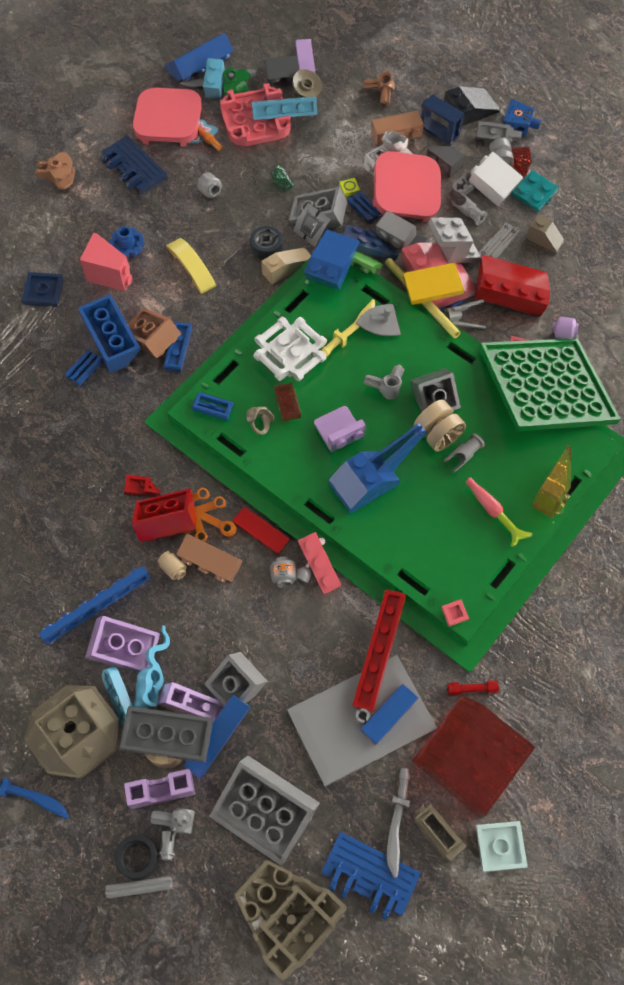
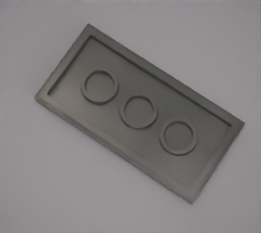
[119,706,213,763]

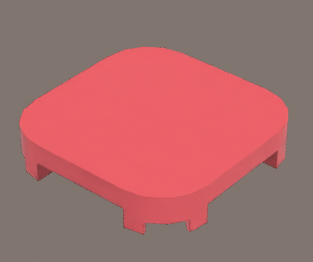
[220,84,291,146]
[133,88,203,147]
[372,151,441,222]

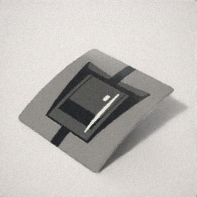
[293,203,330,247]

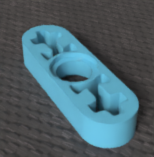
[102,667,133,725]

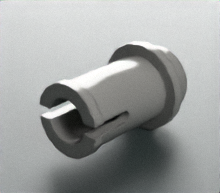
[157,831,176,861]

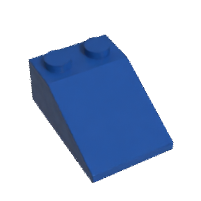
[304,230,360,291]

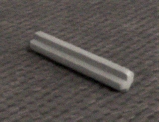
[105,877,173,898]

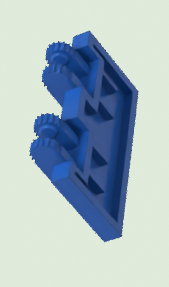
[321,832,420,920]

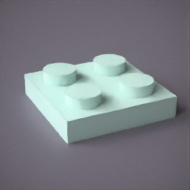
[475,821,528,872]

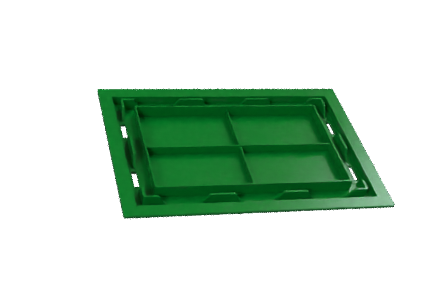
[145,258,624,673]

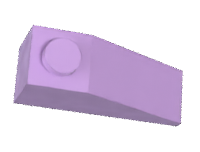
[158,682,224,722]

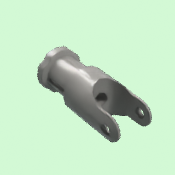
[451,192,487,225]
[444,433,485,473]

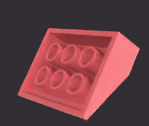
[401,243,476,309]

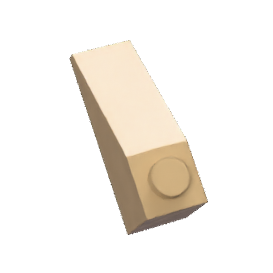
[261,247,311,285]

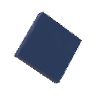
[22,272,64,307]

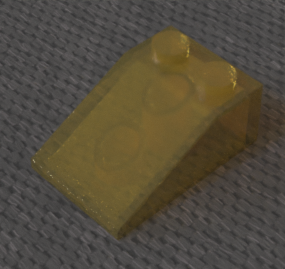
[532,445,571,518]

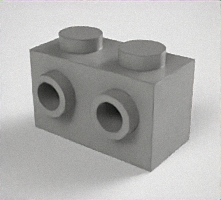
[376,211,416,249]

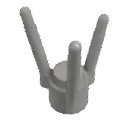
[444,299,486,329]

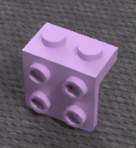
[314,406,366,452]

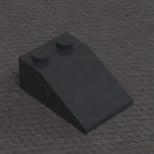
[444,86,500,126]

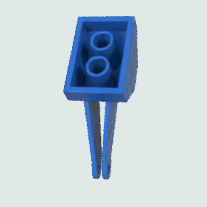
[329,423,427,514]

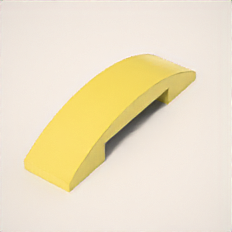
[166,238,216,294]

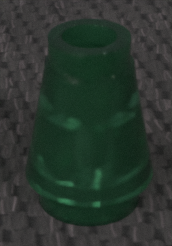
[270,166,294,191]

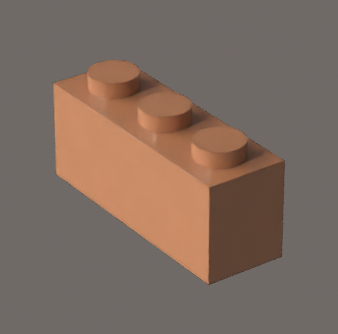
[371,110,424,146]
[176,534,243,583]

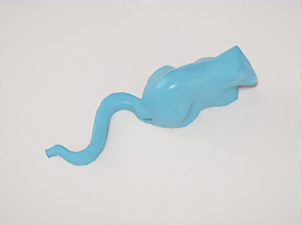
[133,625,170,709]

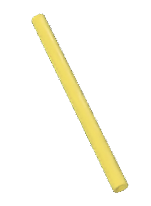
[385,258,460,338]

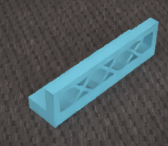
[251,96,317,120]

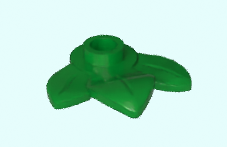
[223,68,251,95]

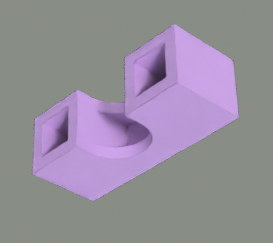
[124,769,196,810]

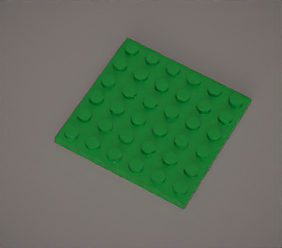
[479,338,621,431]

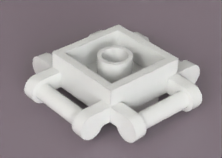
[253,316,327,381]

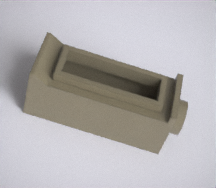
[413,803,467,863]

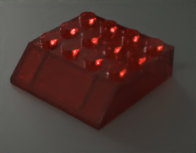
[412,695,536,818]

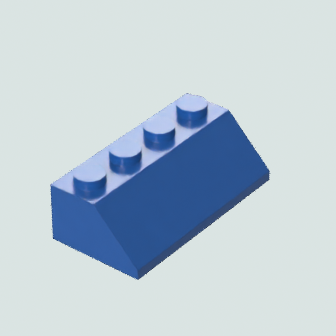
[164,33,234,82]
[78,294,141,374]

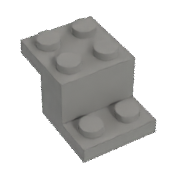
[428,217,481,263]

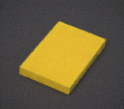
[403,262,464,305]

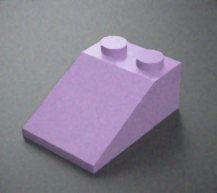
[85,616,160,671]

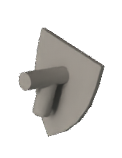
[356,304,401,336]

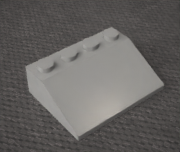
[209,756,320,866]

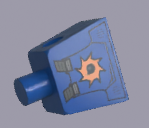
[503,99,542,136]

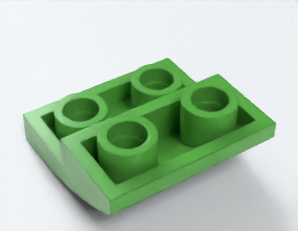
[351,251,383,274]

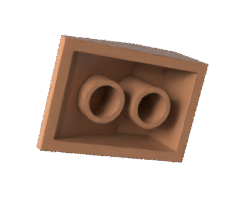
[127,308,181,359]

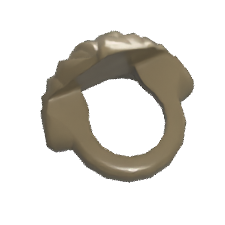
[245,407,274,435]

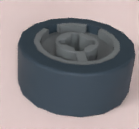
[250,226,283,260]

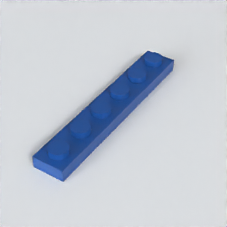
[38,566,150,646]

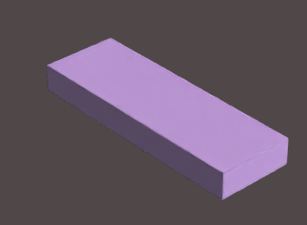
[296,39,315,73]

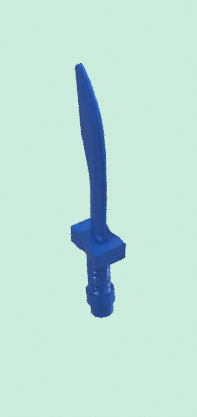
[0,777,69,819]

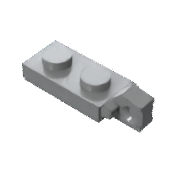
[476,121,522,143]

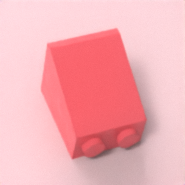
[80,233,132,291]

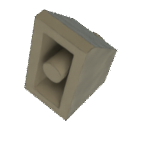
[526,214,564,253]

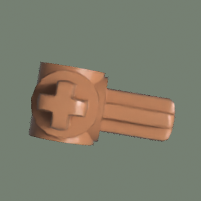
[364,72,395,106]

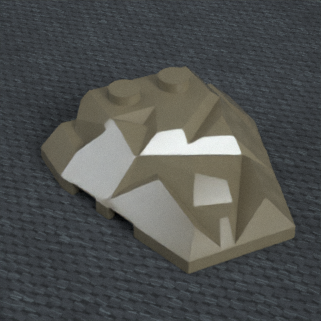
[234,860,347,981]

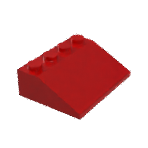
[474,255,550,317]

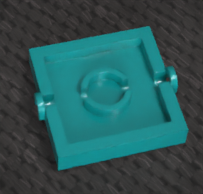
[511,170,559,212]

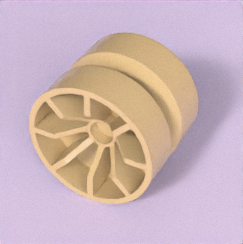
[414,400,466,451]

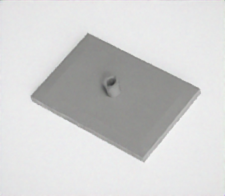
[287,655,437,787]

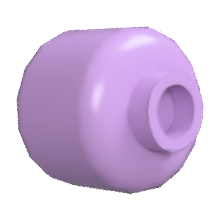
[551,317,579,339]

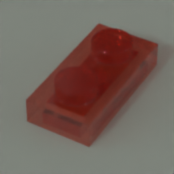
[274,382,301,422]

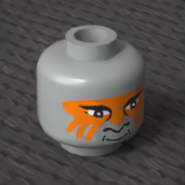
[270,557,297,588]

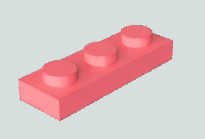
[298,532,342,594]

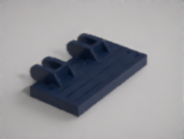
[100,135,168,195]

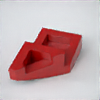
[124,474,161,496]

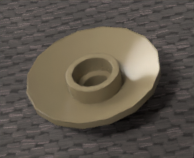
[292,69,323,97]

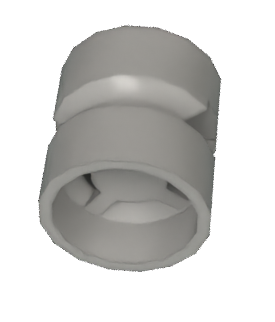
[489,138,514,166]

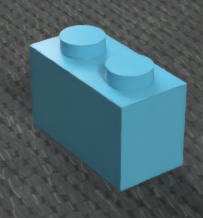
[203,58,225,99]

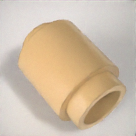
[158,551,187,580]

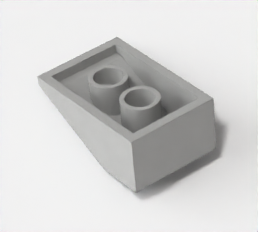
[288,187,348,229]

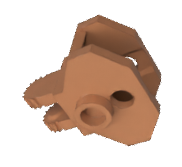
[35,152,75,190]

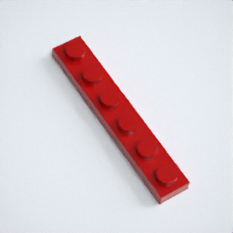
[352,590,406,713]

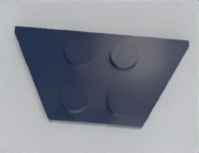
[342,225,399,261]

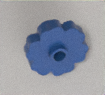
[109,226,145,259]

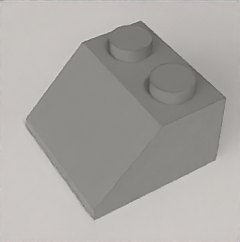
[205,652,268,707]

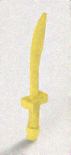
[321,299,375,356]

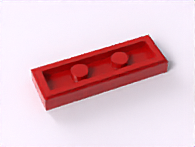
[232,507,290,555]

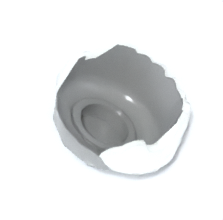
[382,131,408,152]

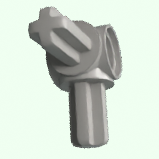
[364,365,404,399]
[151,808,195,835]

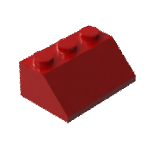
[131,488,197,542]

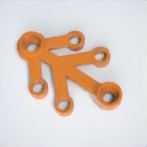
[181,488,237,542]

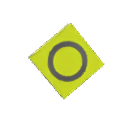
[339,178,360,197]

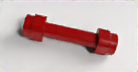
[447,680,499,696]

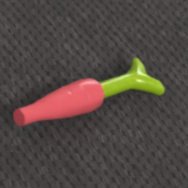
[465,477,532,547]

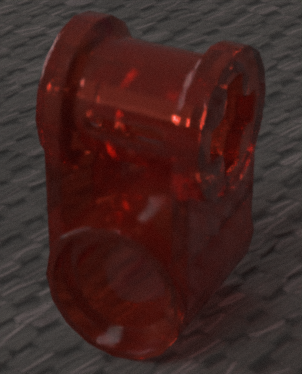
[512,146,532,178]

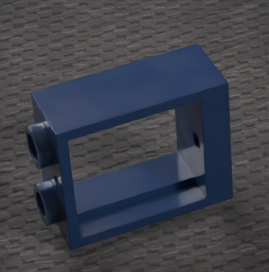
[420,94,464,146]

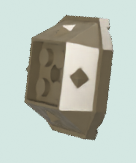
[24,685,120,779]

